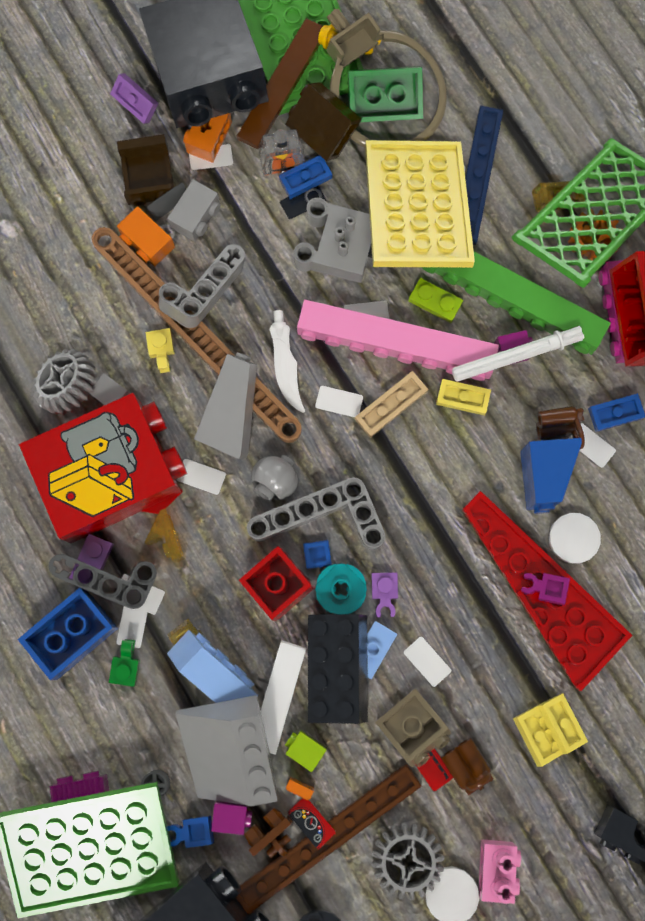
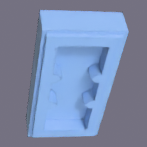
[367,621,397,679]

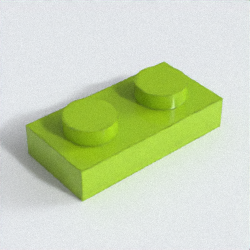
[408,278,463,323]

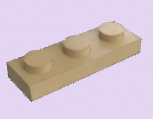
[355,371,428,438]

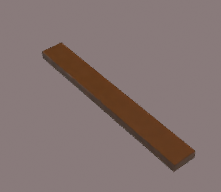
[236,763,422,914]

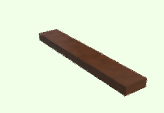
[237,18,323,150]

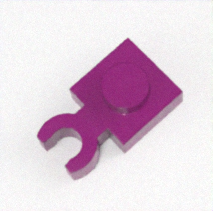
[521,573,570,606]

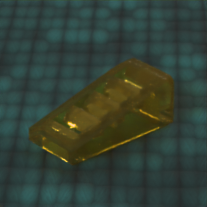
[532,181,585,212]

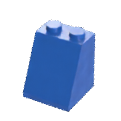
[520,438,582,514]

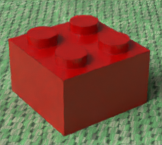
[239,546,316,621]

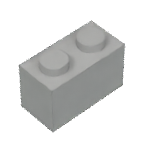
[167,179,221,242]

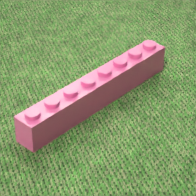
[297,299,499,381]

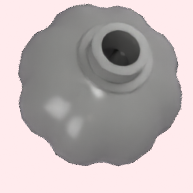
[251,455,298,502]

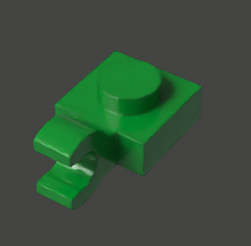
[109,639,140,687]

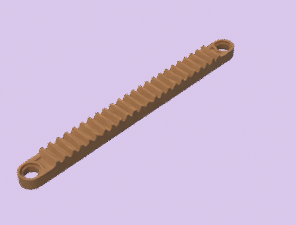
[92,227,302,443]

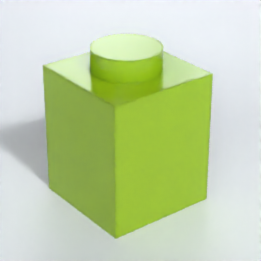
[285,730,327,772]

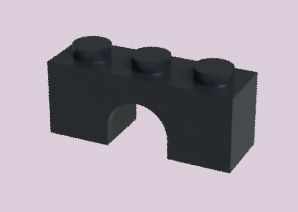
[594,804,645,865]

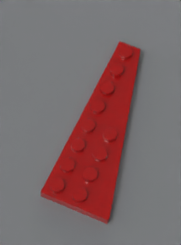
[462,491,633,691]

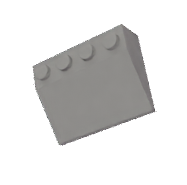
[176,695,278,806]

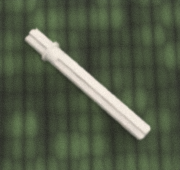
[452,326,584,382]

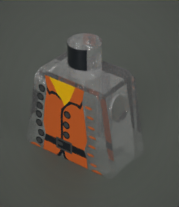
[259,129,307,176]

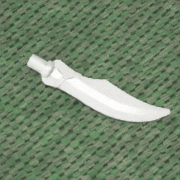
[269,310,305,413]

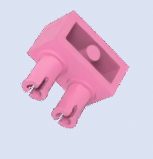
[478,839,521,904]

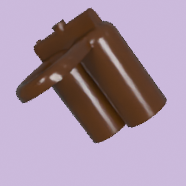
[536,406,585,449]
[440,737,494,796]

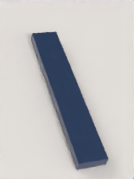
[465,105,503,245]

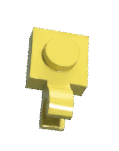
[145,328,175,373]

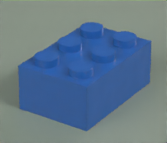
[18,588,119,680]

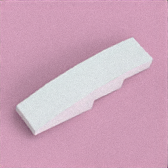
[260,640,306,755]

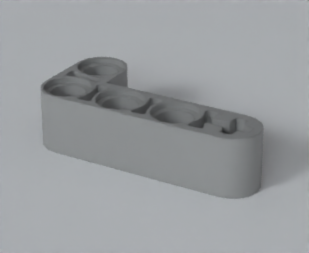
[158,244,245,328]

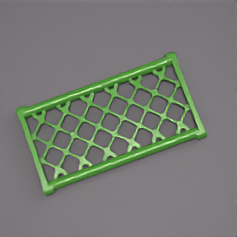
[512,138,645,288]

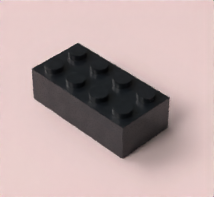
[308,614,368,724]

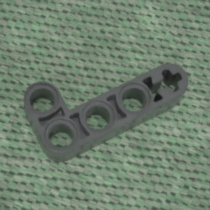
[49,554,157,609]

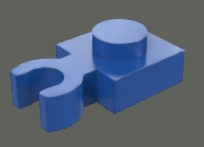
[167,815,214,848]

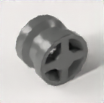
[141,769,170,797]

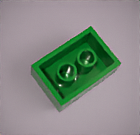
[347,66,423,122]

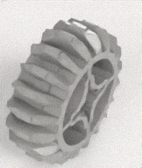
[32,348,97,415]
[371,823,444,900]

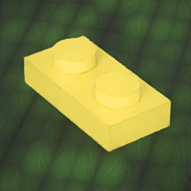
[436,379,491,416]

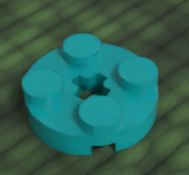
[315,564,367,614]

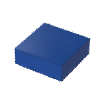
[303,540,332,570]

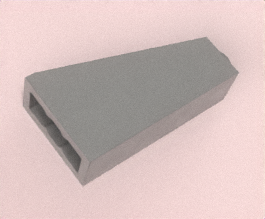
[194,352,257,459]

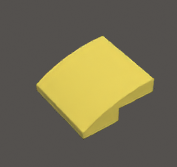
[513,694,588,767]

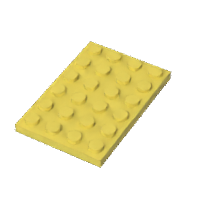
[365,140,475,268]

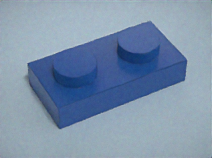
[279,155,333,199]
[588,393,645,432]

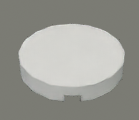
[549,513,601,564]
[425,866,479,921]

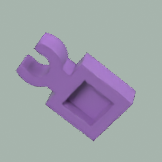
[371,573,398,617]

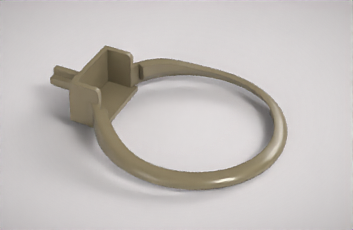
[326,8,447,148]

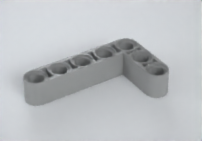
[247,478,385,550]

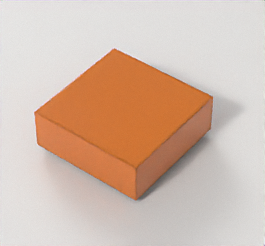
[286,776,314,800]

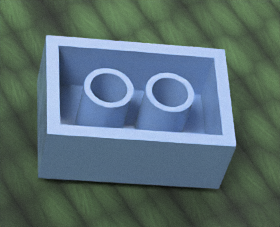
[167,630,258,703]

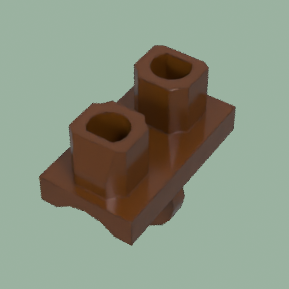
[244,808,293,858]

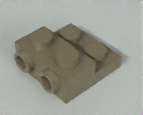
[375,689,452,768]

